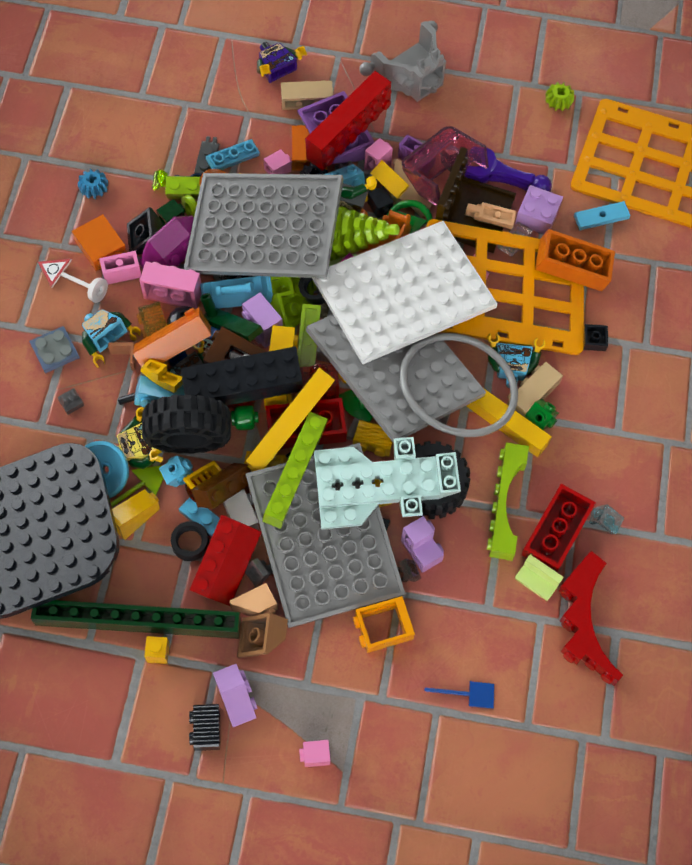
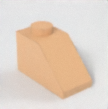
[230,583,278,616]

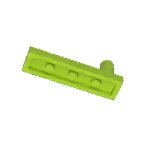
[297,304,321,380]

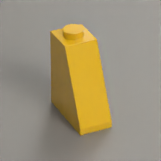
[112,489,160,540]

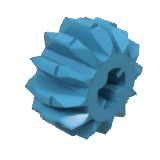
[78,168,108,200]

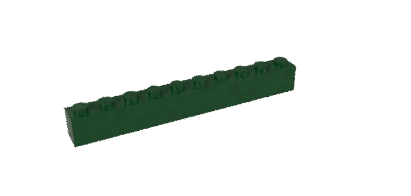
[31,600,241,639]

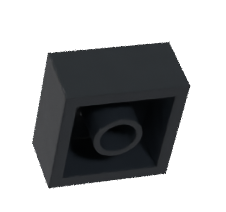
[583,324,608,351]

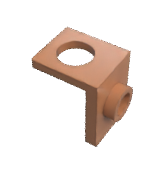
[108,341,136,371]

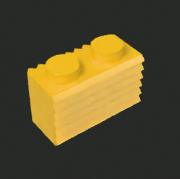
[353,420,393,457]

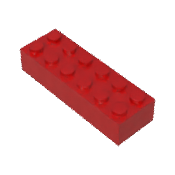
[305,71,392,171]

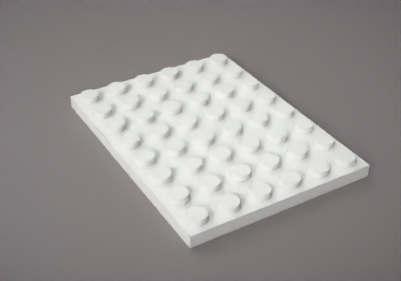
[312,221,498,364]

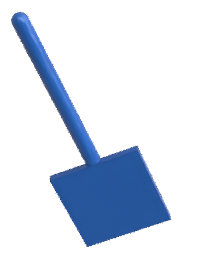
[424,681,494,709]

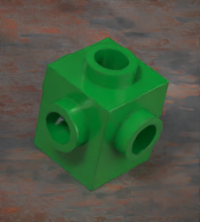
[525,399,559,430]

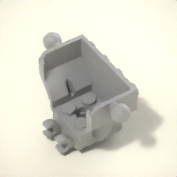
[359,21,446,102]

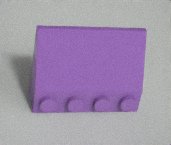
[297,91,374,164]

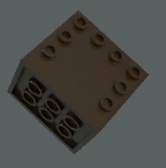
[435,147,516,253]

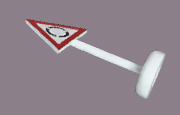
[38,259,108,303]

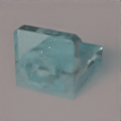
[589,504,624,535]

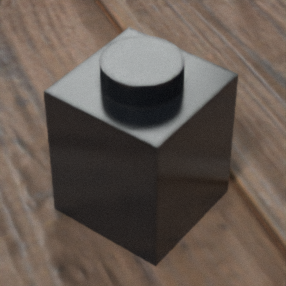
[367,186,394,218]

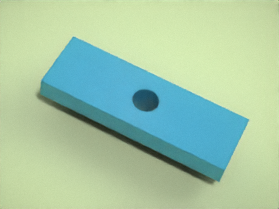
[206,139,260,170]
[574,201,631,230]

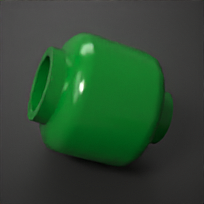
[231,405,259,431]

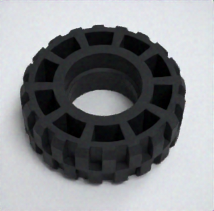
[142,395,231,454]

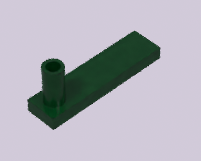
[200,293,263,342]

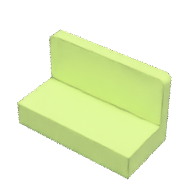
[515,554,564,601]

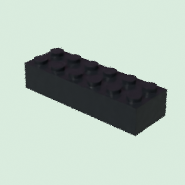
[181,347,304,406]

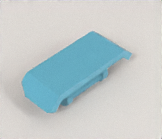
[200,276,273,309]

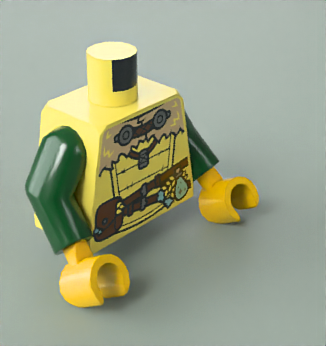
[117,407,163,469]

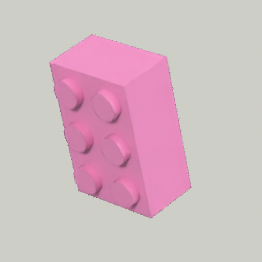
[140,262,201,309]

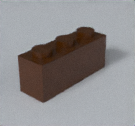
[191,463,251,509]

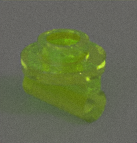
[152,169,169,190]

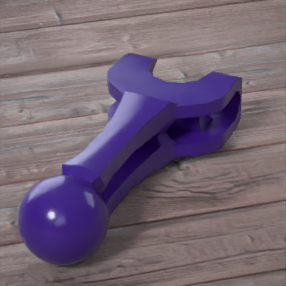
[465,146,552,192]

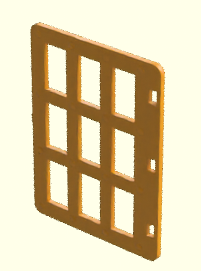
[570,99,692,228]
[426,219,584,355]

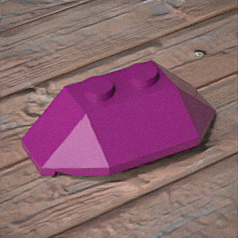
[139,216,194,268]

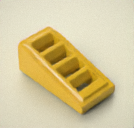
[183,460,222,489]

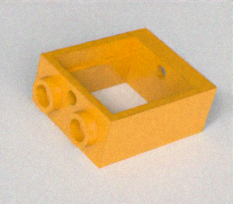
[353,596,415,653]

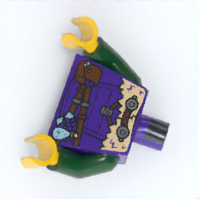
[257,42,307,83]

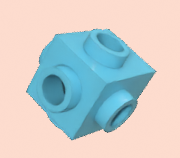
[159,456,193,487]

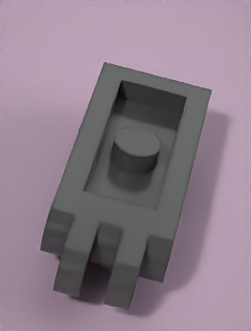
[194,136,220,174]

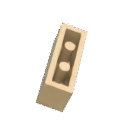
[281,80,333,110]
[507,362,563,418]

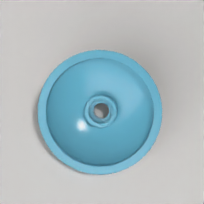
[85,441,129,498]

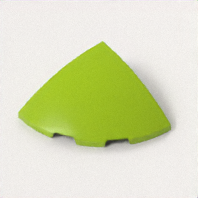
[270,276,317,327]

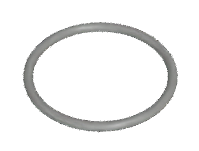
[400,333,518,437]

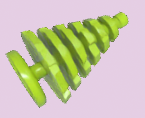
[330,206,400,261]

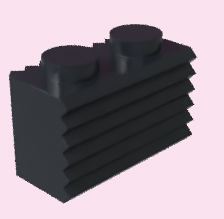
[189,704,220,751]

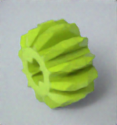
[545,82,574,112]

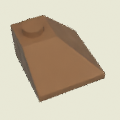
[237,613,288,658]

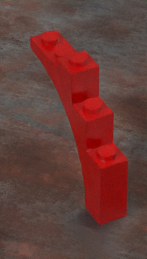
[558,551,623,686]

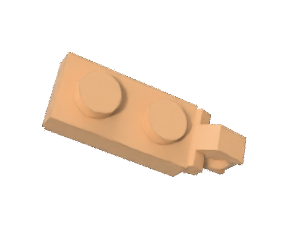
[465,202,516,229]

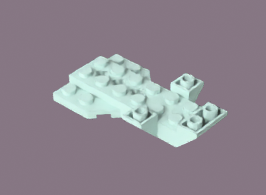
[314,437,461,530]

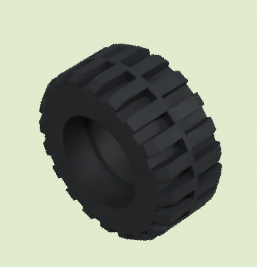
[415,441,471,519]

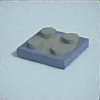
[29,326,80,373]

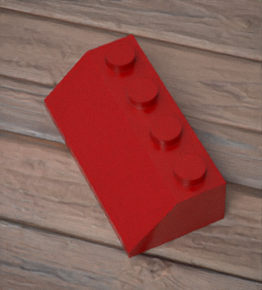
[190,515,262,606]

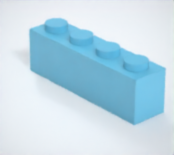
[134,375,185,407]

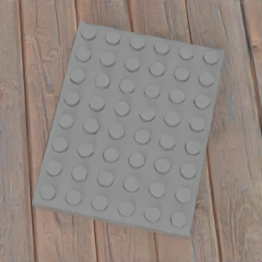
[184,173,344,278]
[306,314,486,443]
[246,443,405,629]

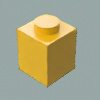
[144,636,170,664]

